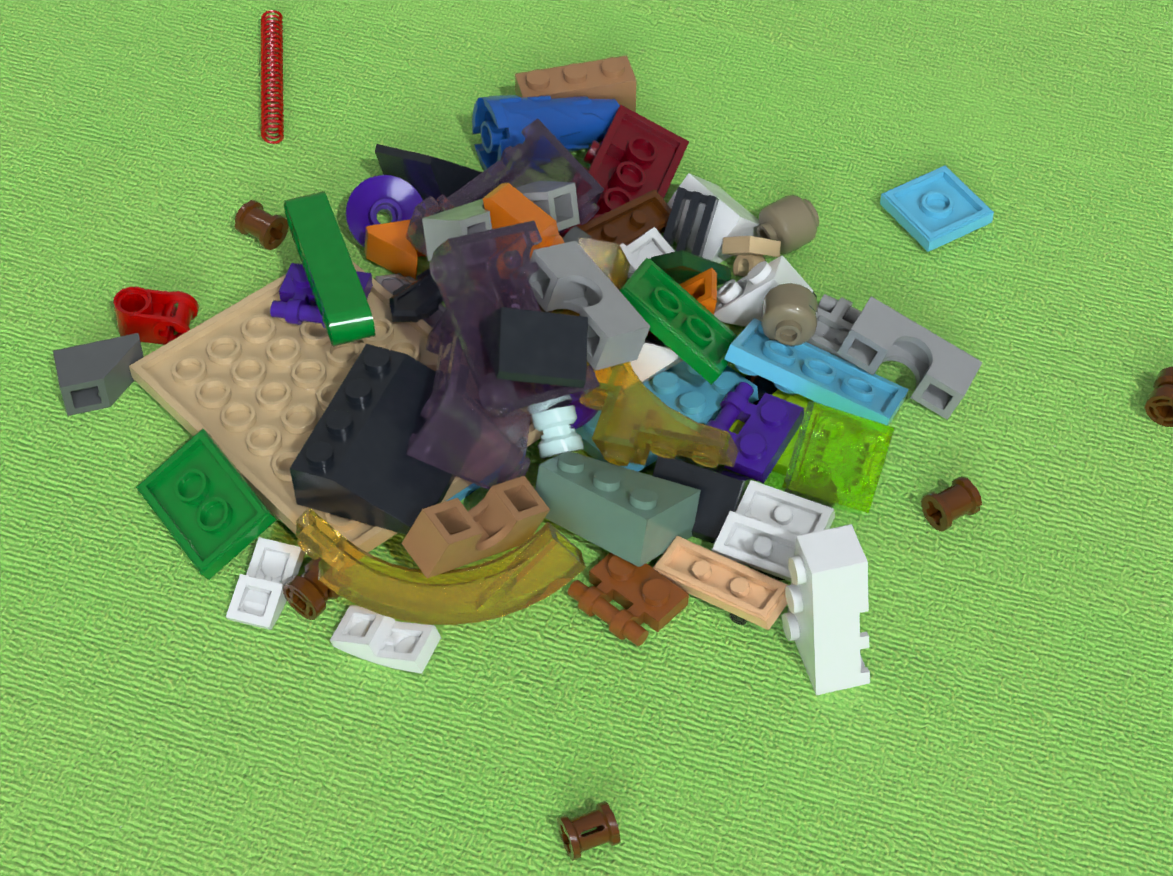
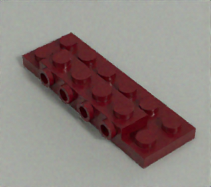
[558,105,689,238]

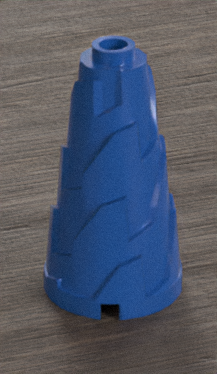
[472,95,620,176]

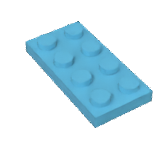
[725,318,909,433]
[575,360,759,472]

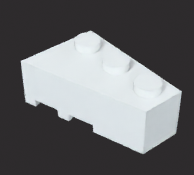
[782,524,870,695]

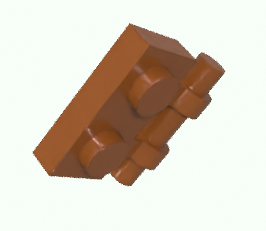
[567,552,689,646]

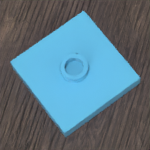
[880,165,994,252]

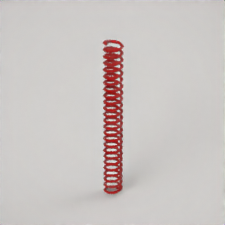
[261,10,284,144]

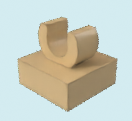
[722,236,781,277]

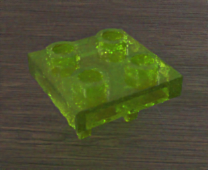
[782,401,895,513]

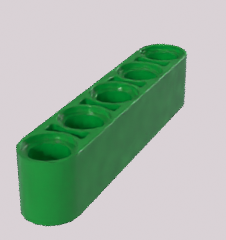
[284,191,376,347]

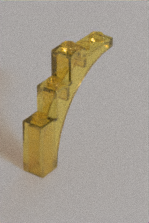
[551,237,739,468]

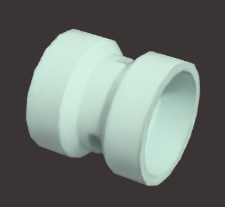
[531,405,584,458]

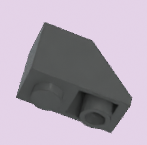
[53,333,144,416]

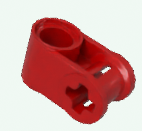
[113,286,199,345]

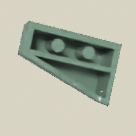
[535,452,701,567]

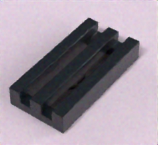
[663,187,719,257]

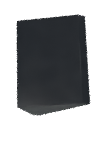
[375,144,486,211]
[478,307,588,388]
[652,450,756,544]

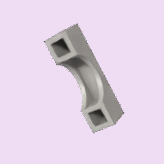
[422,181,580,264]

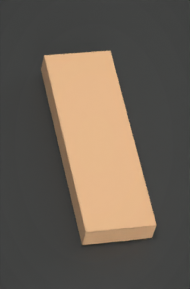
[653,536,788,630]

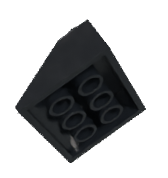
[290,344,492,535]

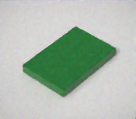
[619,258,737,385]
[136,428,277,580]

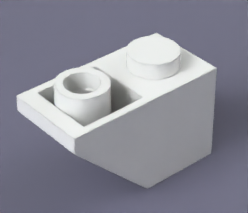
[714,255,813,327]

